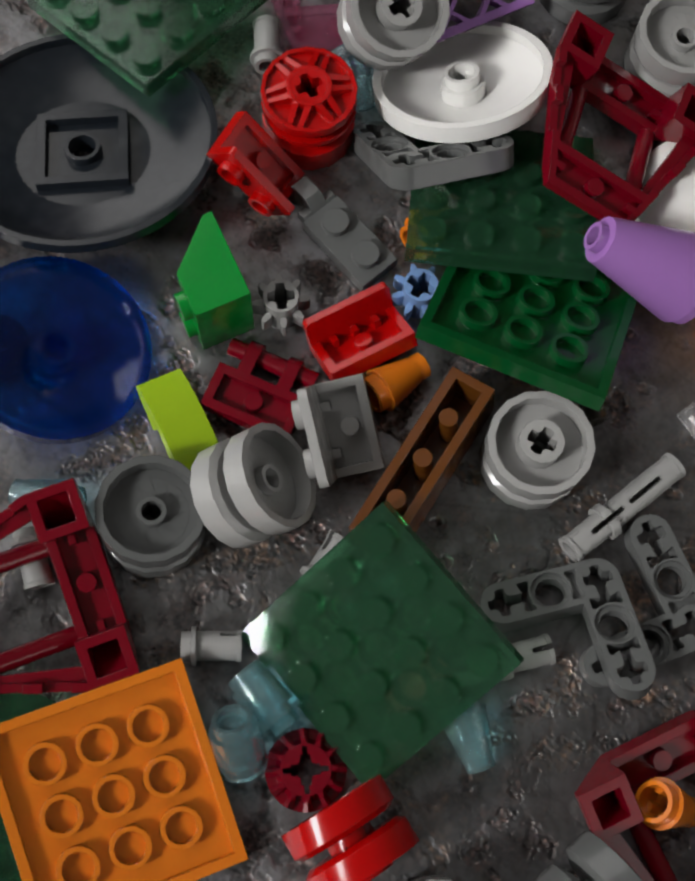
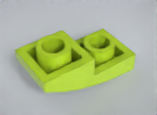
[135,368,218,471]

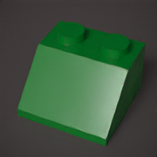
[173,211,255,350]

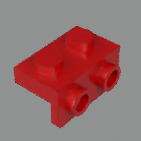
[206,111,305,217]
[302,282,418,380]

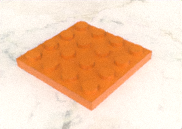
[0,658,248,881]

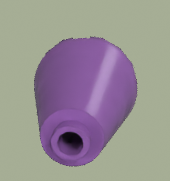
[583,216,695,325]

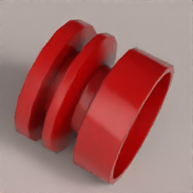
[260,46,358,171]

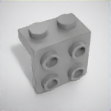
[291,373,385,489]

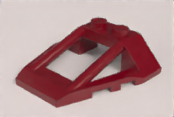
[542,10,695,221]
[0,478,141,694]
[574,710,695,881]

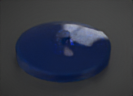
[0,256,152,444]

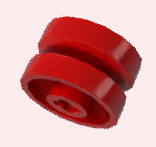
[281,774,420,881]

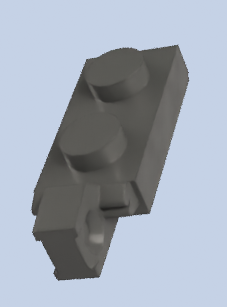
[291,176,398,291]

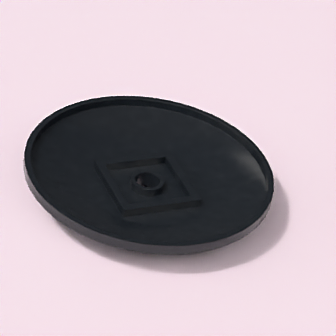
[0,32,218,253]

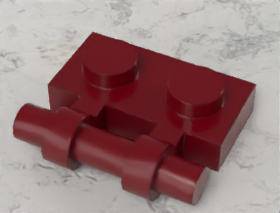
[200,338,320,436]

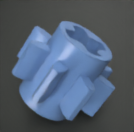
[391,263,439,321]

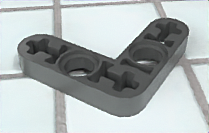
[353,121,514,191]
[579,514,695,688]
[480,558,656,700]

